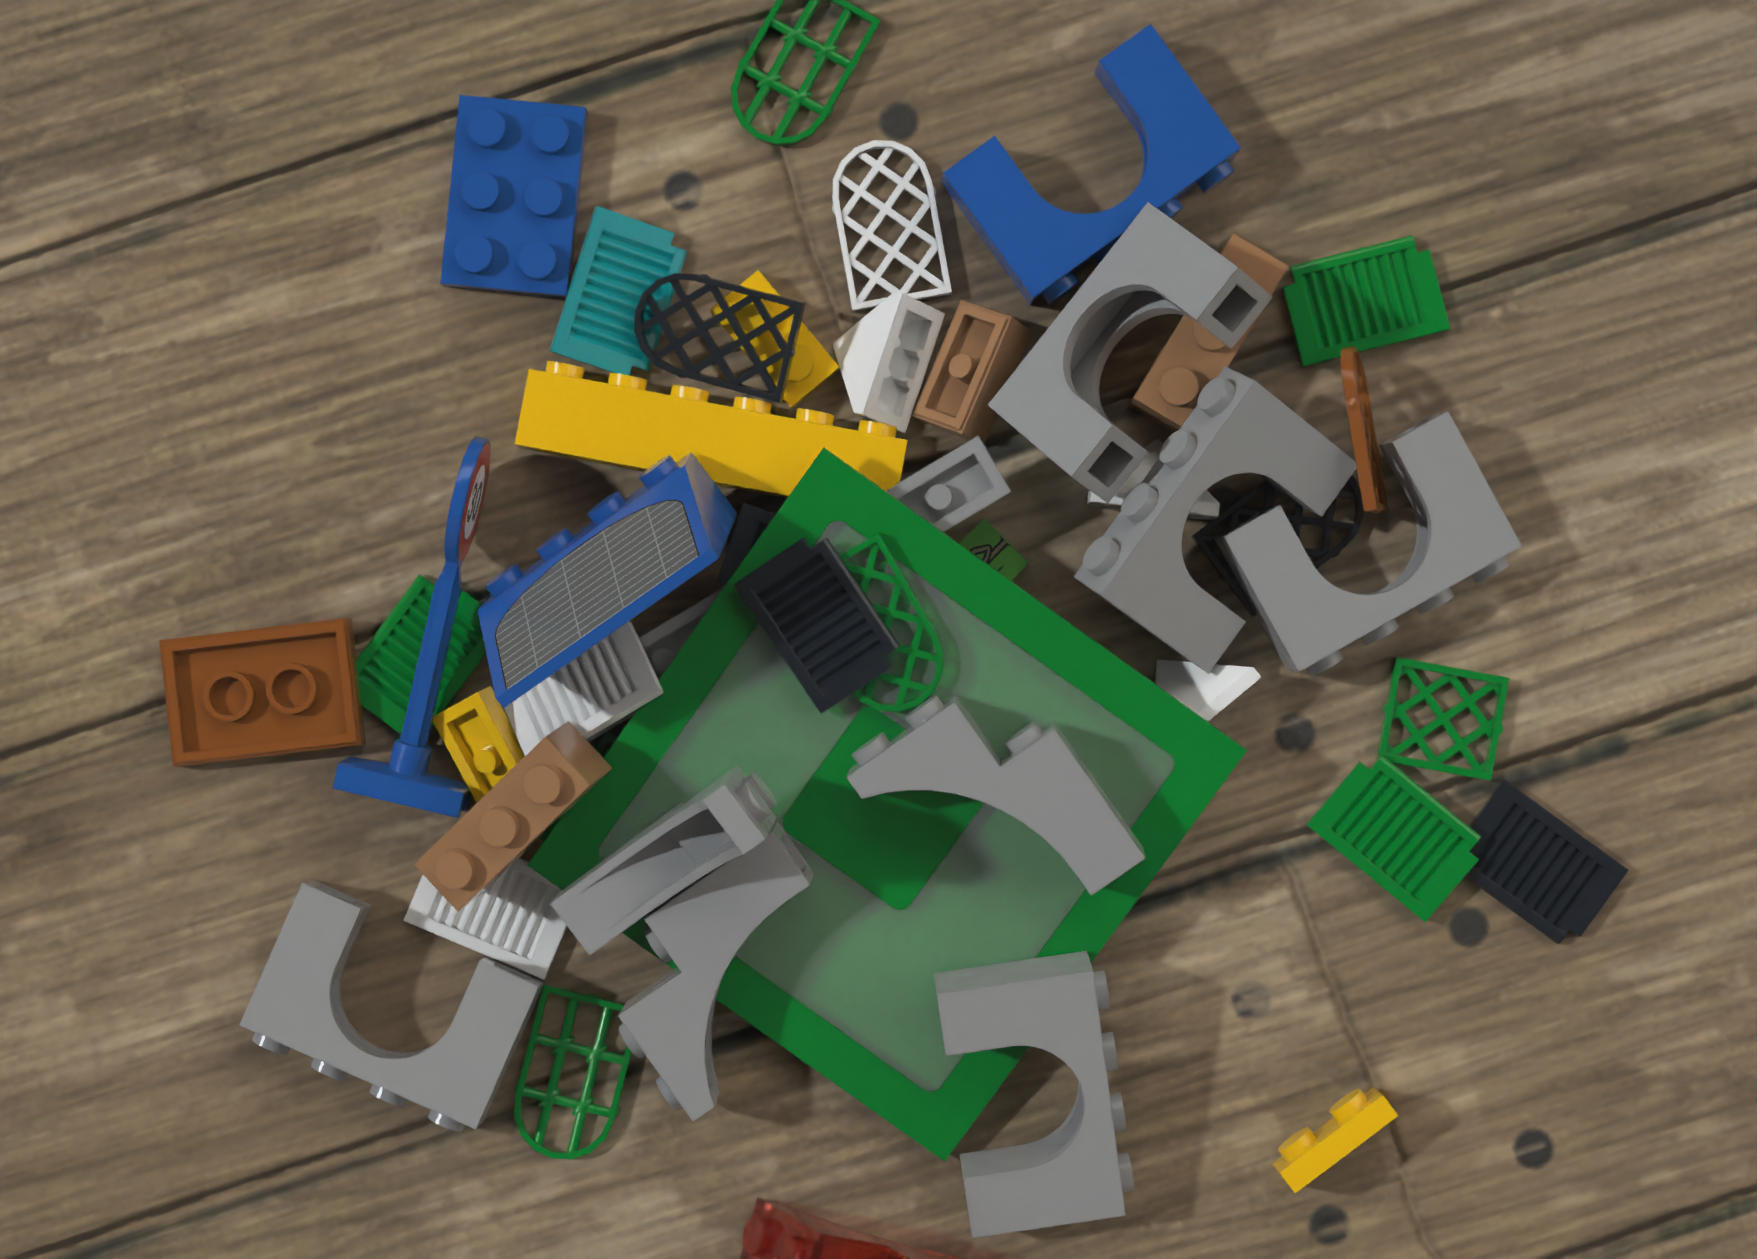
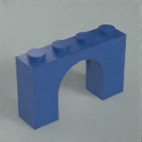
[942,24,1241,306]

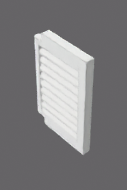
[504,621,664,756]
[403,858,567,980]

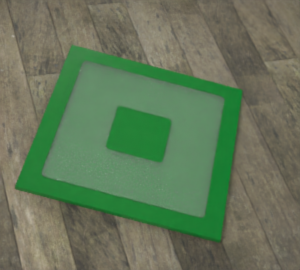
[527,447,1247,1162]

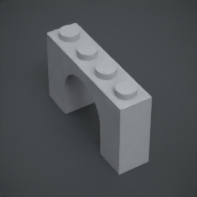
[988,202,1273,503]
[1074,366,1357,674]
[1214,411,1522,676]
[239,880,545,1132]
[933,951,1134,1238]

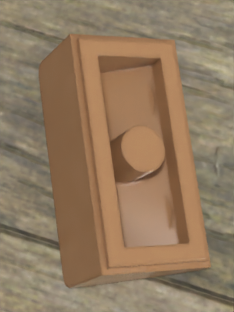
[912,300,1031,443]

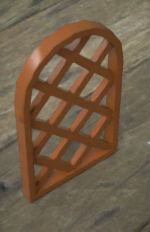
[1340,346,1389,514]

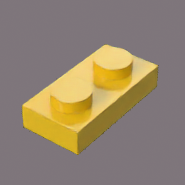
[710,270,840,410]
[433,686,525,803]
[1272,1088,1398,1193]

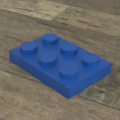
[440,95,588,299]

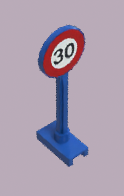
[333,436,491,818]

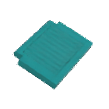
[549,206,687,375]

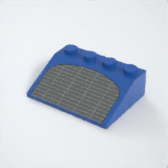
[478,452,737,708]

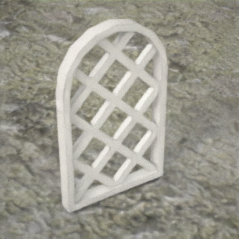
[832,140,952,312]

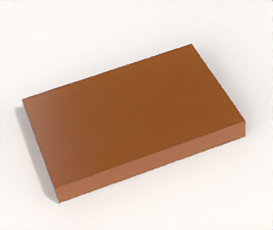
[159,618,366,767]

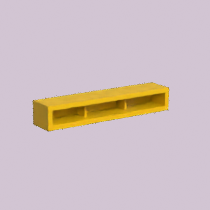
[515,361,908,498]

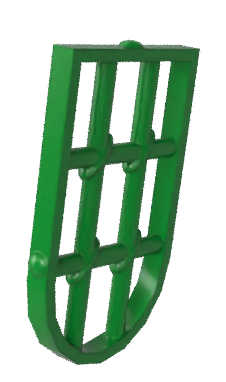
[731,0,881,146]
[514,984,632,1160]

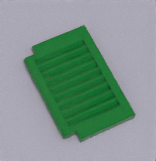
[1281,235,1451,367]
[356,574,486,734]
[1306,755,1481,922]

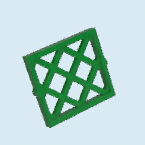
[1376,657,1509,781]

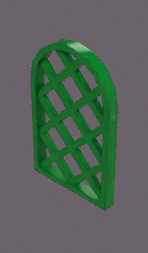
[839,532,944,712]

